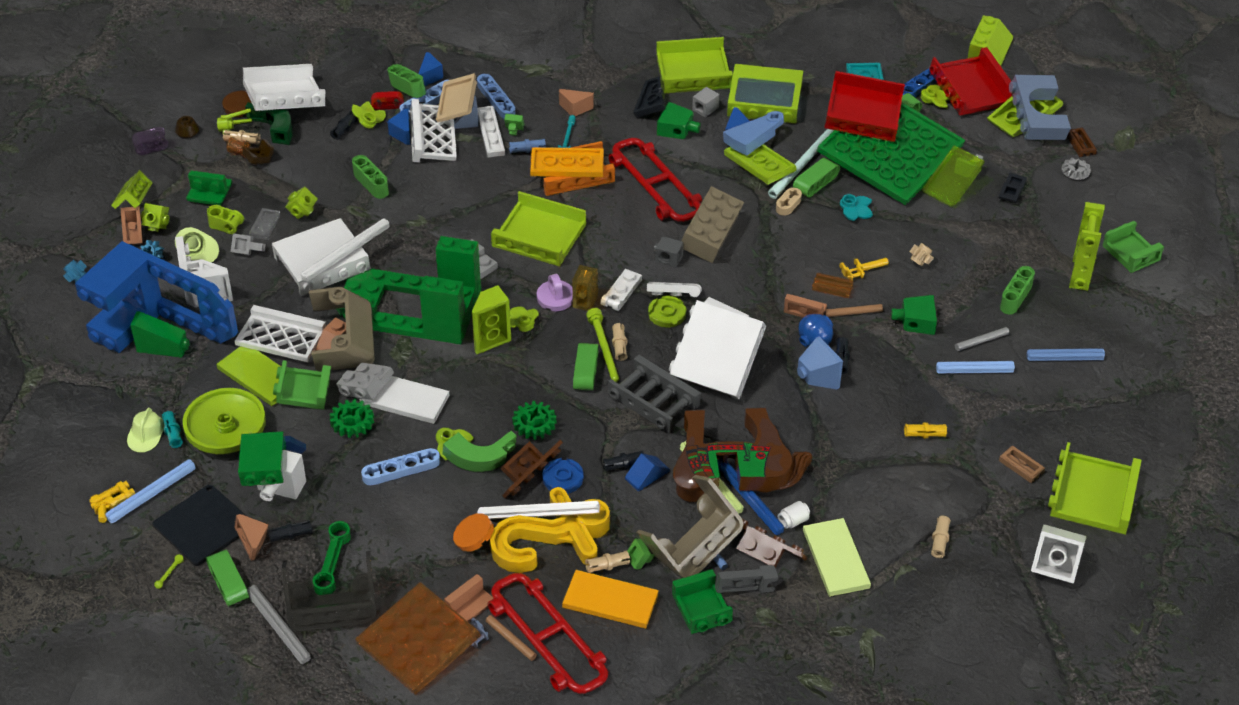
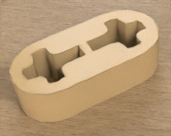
[776,188,802,216]

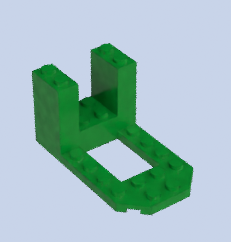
[337,236,481,345]

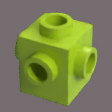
[285,186,318,219]
[141,203,169,232]

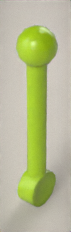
[154,554,184,589]

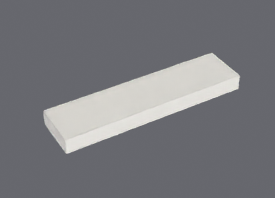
[477,106,505,158]

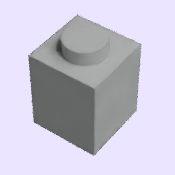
[692,87,720,118]

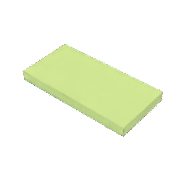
[803,518,871,597]

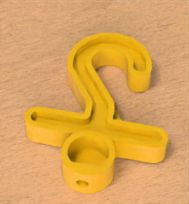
[490,487,610,573]

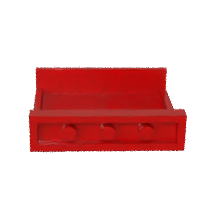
[929,47,1013,115]
[824,71,905,142]

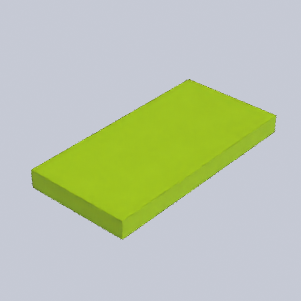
[724,144,796,184]
[216,346,281,406]

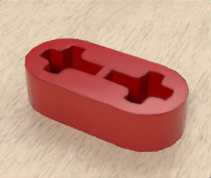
[371,91,404,110]

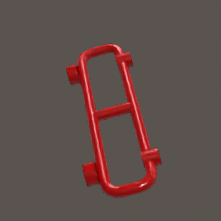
[609,138,702,222]
[488,573,608,694]

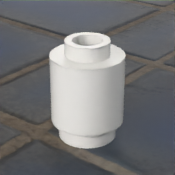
[777,501,810,529]

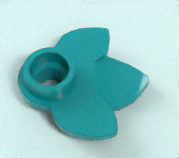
[840,194,873,221]

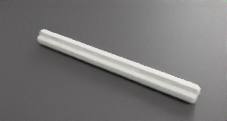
[300,218,390,282]
[477,501,600,519]

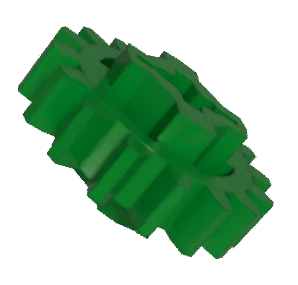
[330,399,374,438]
[512,401,556,440]

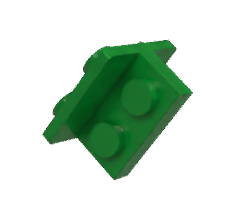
[186,170,232,206]

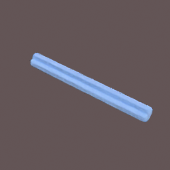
[105,459,196,523]

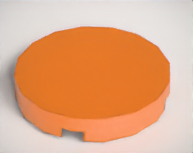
[453,513,494,551]

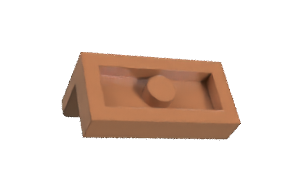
[784,294,827,317]
[444,574,494,626]

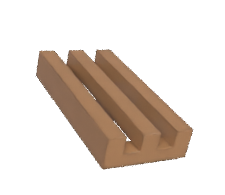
[999,445,1045,483]

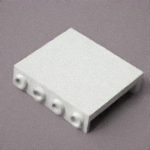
[243,64,325,111]
[272,218,370,296]
[669,300,766,400]

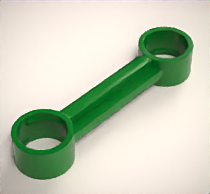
[313,521,351,597]

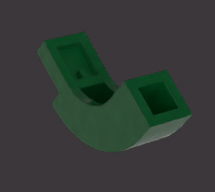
[245,102,293,145]

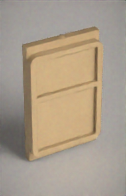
[436,73,477,122]

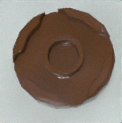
[222,90,252,117]

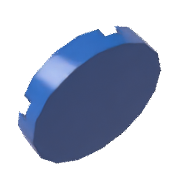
[542,458,584,494]

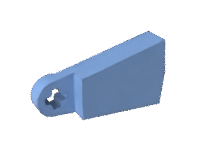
[723,111,784,156]

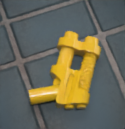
[89,481,136,523]

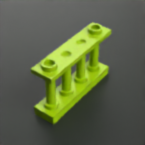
[1069,202,1105,291]

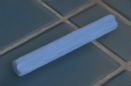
[1026,348,1105,361]

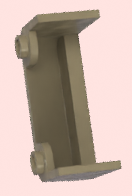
[309,287,375,372]
[636,475,743,578]

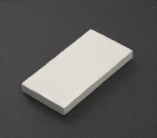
[360,376,449,424]

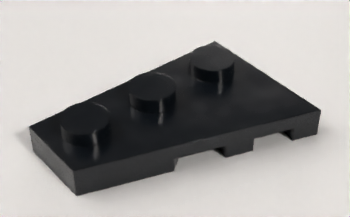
[633,76,666,118]

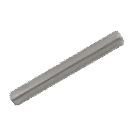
[247,585,311,664]

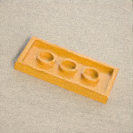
[530,147,604,177]
[562,570,659,629]

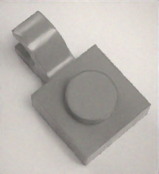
[230,233,266,255]

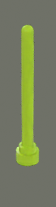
[586,308,619,382]

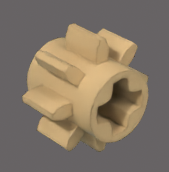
[909,243,934,266]

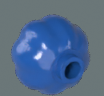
[798,314,833,347]

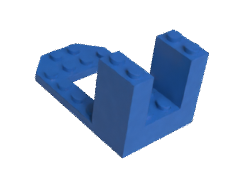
[75,241,238,353]

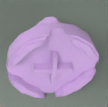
[536,274,573,312]

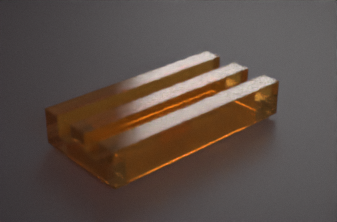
[812,273,854,298]

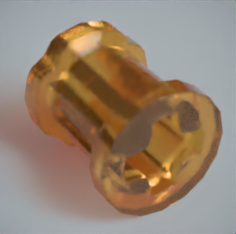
[227,137,250,156]

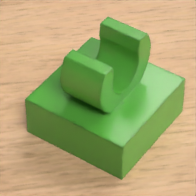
[504,114,524,136]
[627,539,654,569]

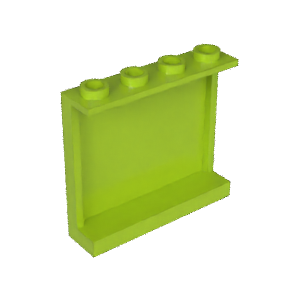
[656,37,733,93]
[491,191,586,266]
[1048,442,1142,535]

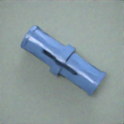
[509,139,546,154]

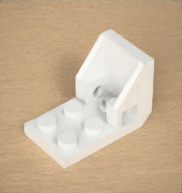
[175,236,233,307]

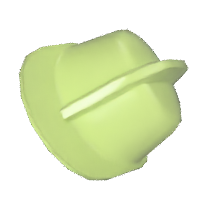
[175,227,219,262]
[127,408,165,452]

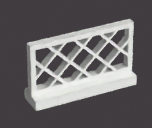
[410,99,456,162]
[235,305,326,362]

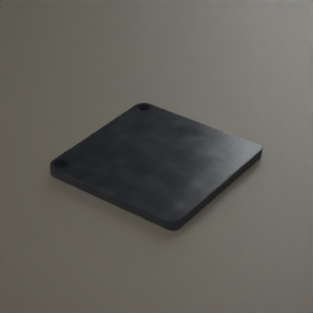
[152,485,246,566]

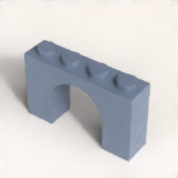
[1009,75,1071,140]

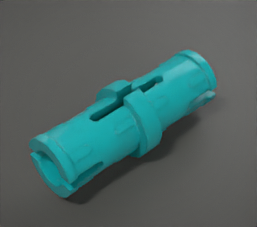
[162,411,183,448]

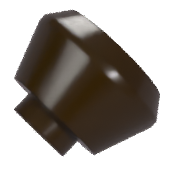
[175,116,199,139]

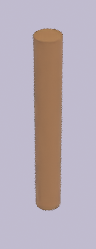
[825,304,883,317]
[486,615,537,661]

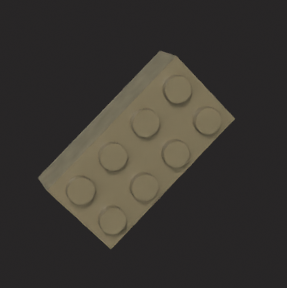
[682,186,744,263]

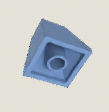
[797,336,843,390]

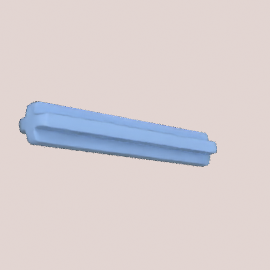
[936,361,1015,374]

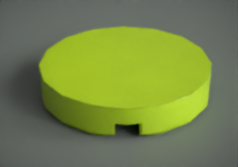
[648,296,687,328]

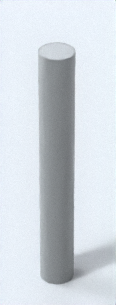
[955,327,1009,351]

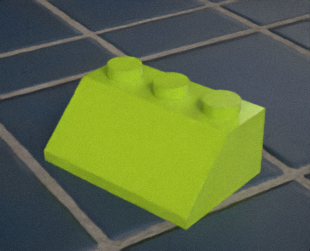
[968,15,1014,66]
[472,285,511,355]

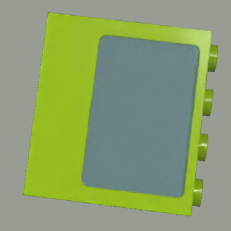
[727,64,803,123]

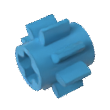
[140,240,164,258]
[63,259,87,282]

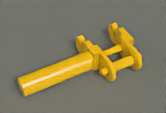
[839,258,889,281]

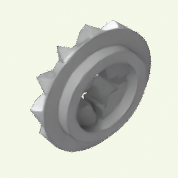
[1062,158,1091,180]

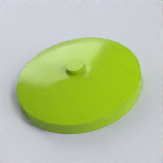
[183,388,266,454]

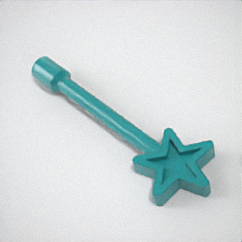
[558,115,576,148]

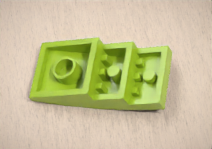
[987,96,1063,138]

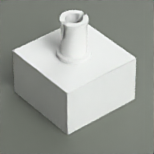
[257,450,306,501]
[1031,525,1086,583]

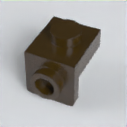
[243,139,274,165]

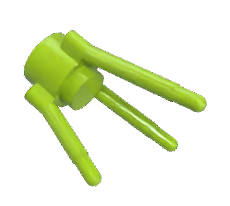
[217,109,252,135]

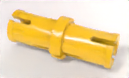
[904,422,947,439]

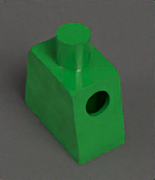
[657,102,701,139]
[891,295,937,335]

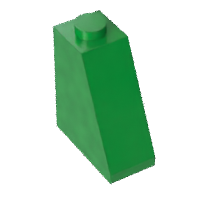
[130,311,189,358]

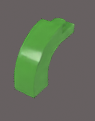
[442,431,517,472]

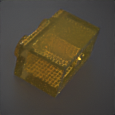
[572,265,598,311]

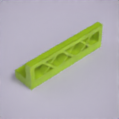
[111,170,153,209]

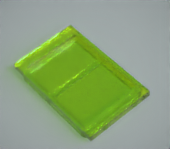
[922,145,985,207]

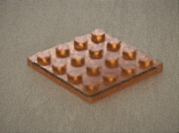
[355,582,481,695]

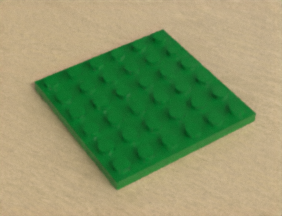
[817,102,965,205]

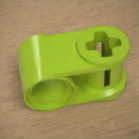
[207,205,244,235]

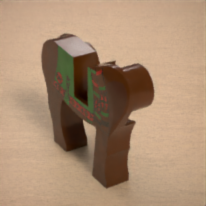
[673,408,812,502]

